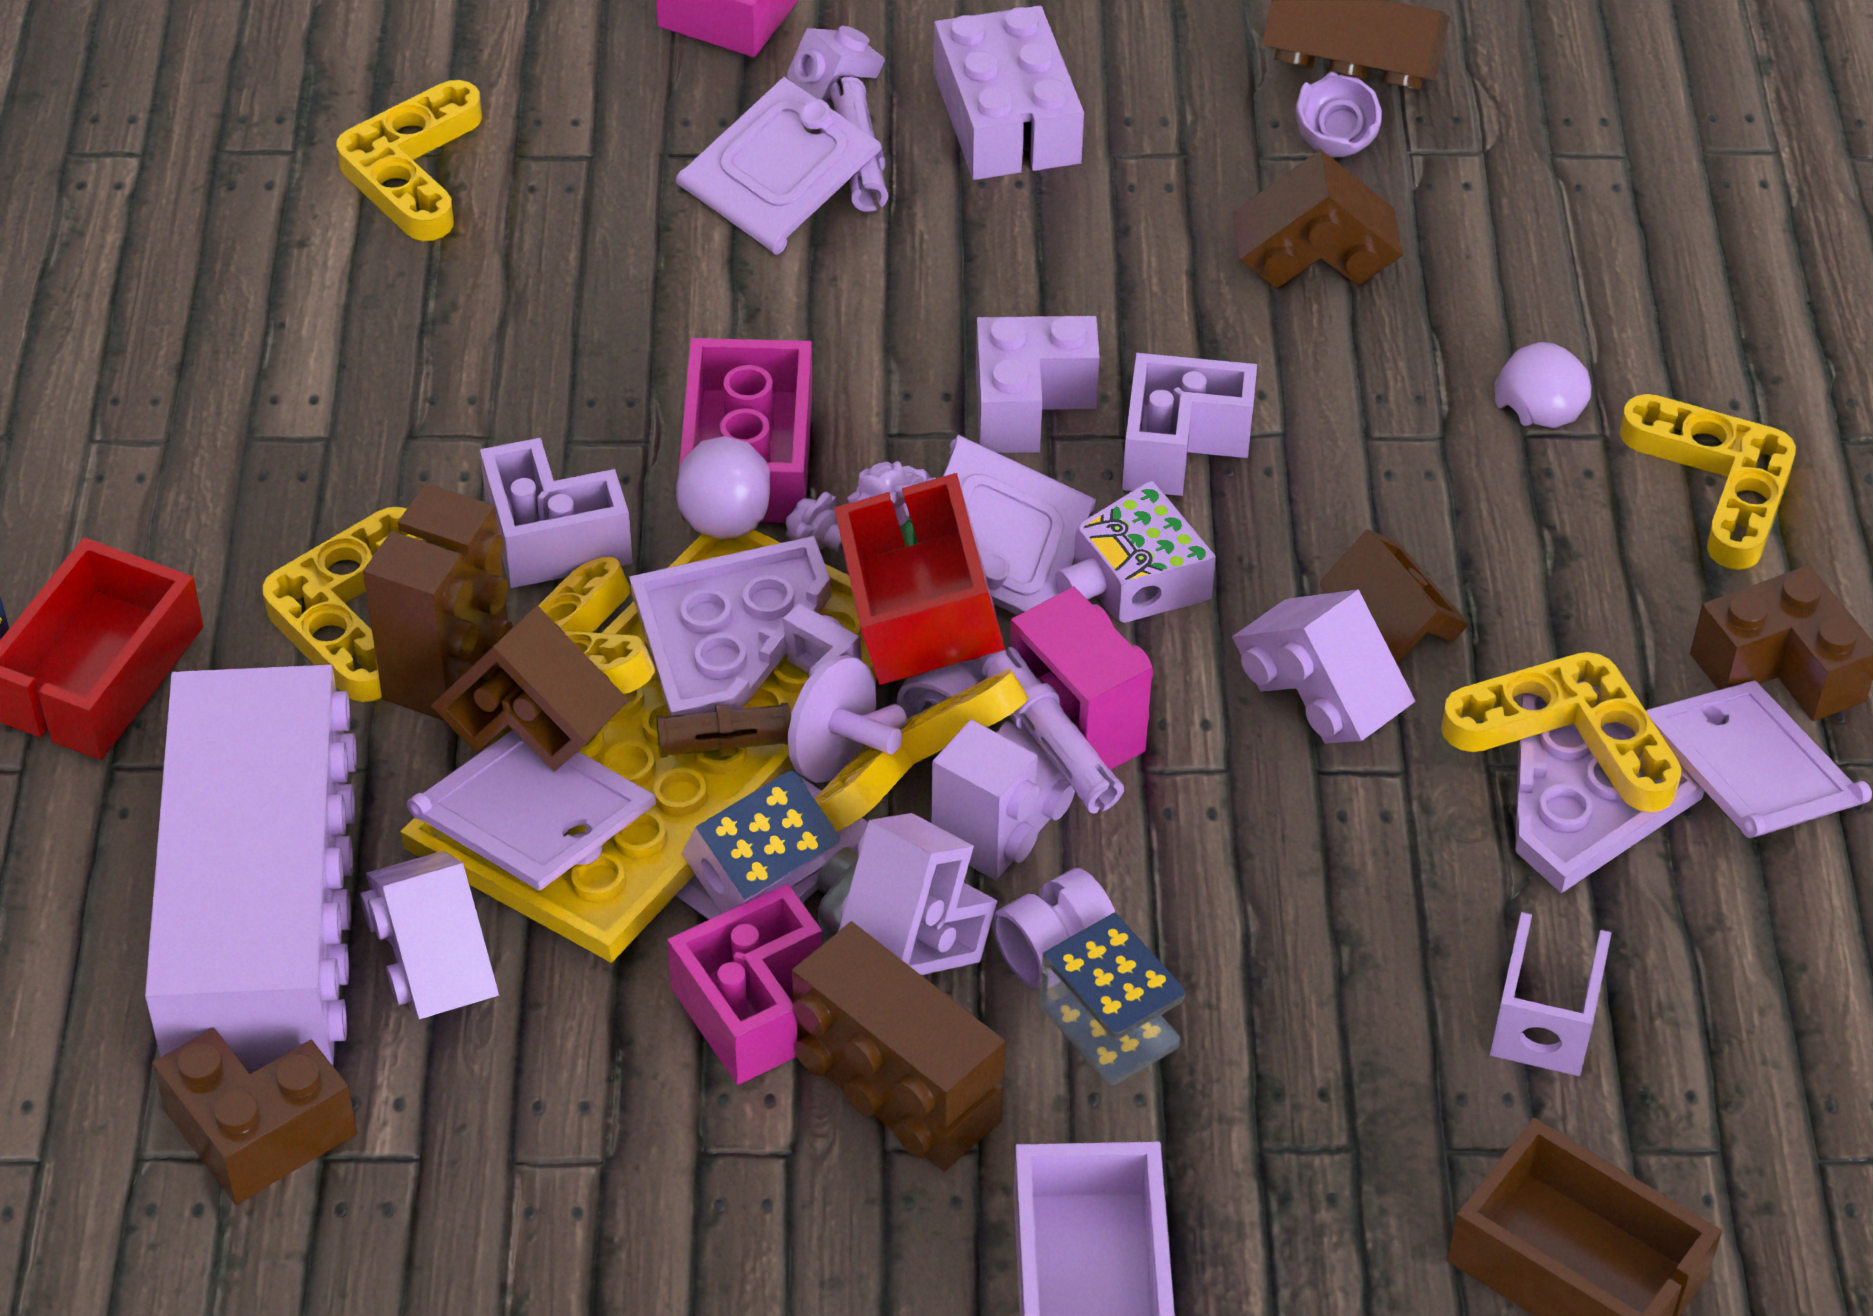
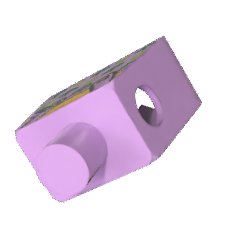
[1056,481,1216,623]

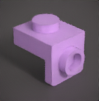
[787,26,886,103]
[783,603,862,678]

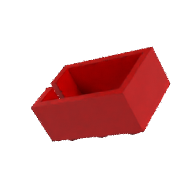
[834,473,1005,685]
[0,537,204,761]

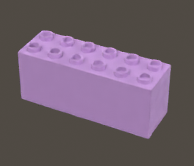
[145,665,357,1073]

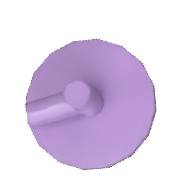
[788,655,907,783]

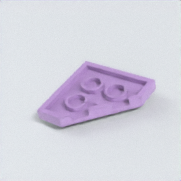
[629,536,831,716]
[1515,681,1705,893]

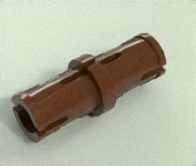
[656,703,791,758]

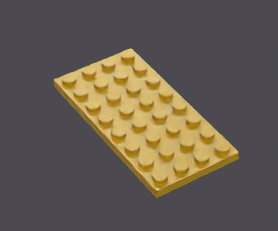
[400,530,877,963]

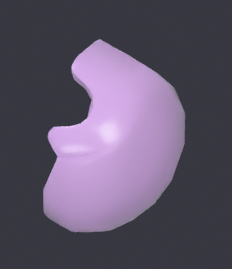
[1295,72,1382,157]
[1494,342,1592,428]
[676,436,770,540]

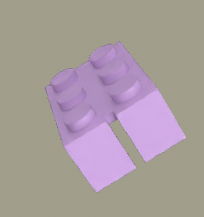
[933,5,1084,180]
[1013,1142,1175,1316]

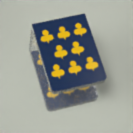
[1040,912,1185,1086]

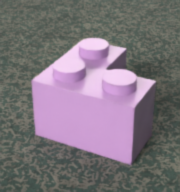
[976,316,1100,453]
[1122,353,1257,496]
[480,438,633,588]
[1232,589,1416,744]
[931,719,1075,881]
[839,813,997,975]
[360,851,499,1019]

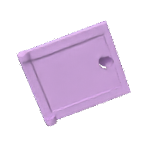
[676,77,882,255]
[917,435,1096,615]
[1645,680,1872,838]
[407,730,656,891]

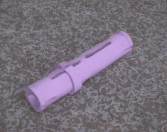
[830,77,888,212]
[982,647,1124,814]

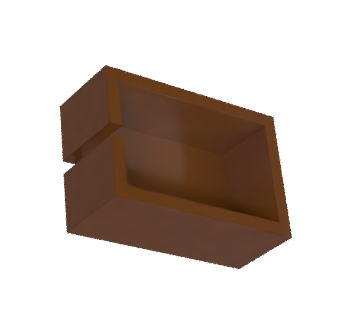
[1262,0,1450,90]
[363,483,513,721]
[792,921,1005,1172]
[1447,1117,1723,1316]

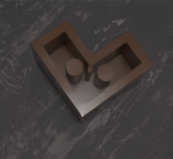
[1232,149,1403,288]
[1690,565,1873,721]
[431,605,629,772]
[152,1028,358,1205]

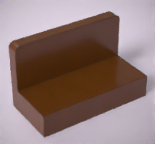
[1320,529,1469,664]

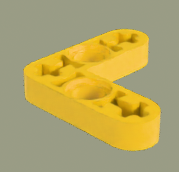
[337,80,482,241]
[1620,394,1796,570]
[263,507,424,702]
[538,557,655,694]
[1441,652,1682,812]
[814,669,1029,832]

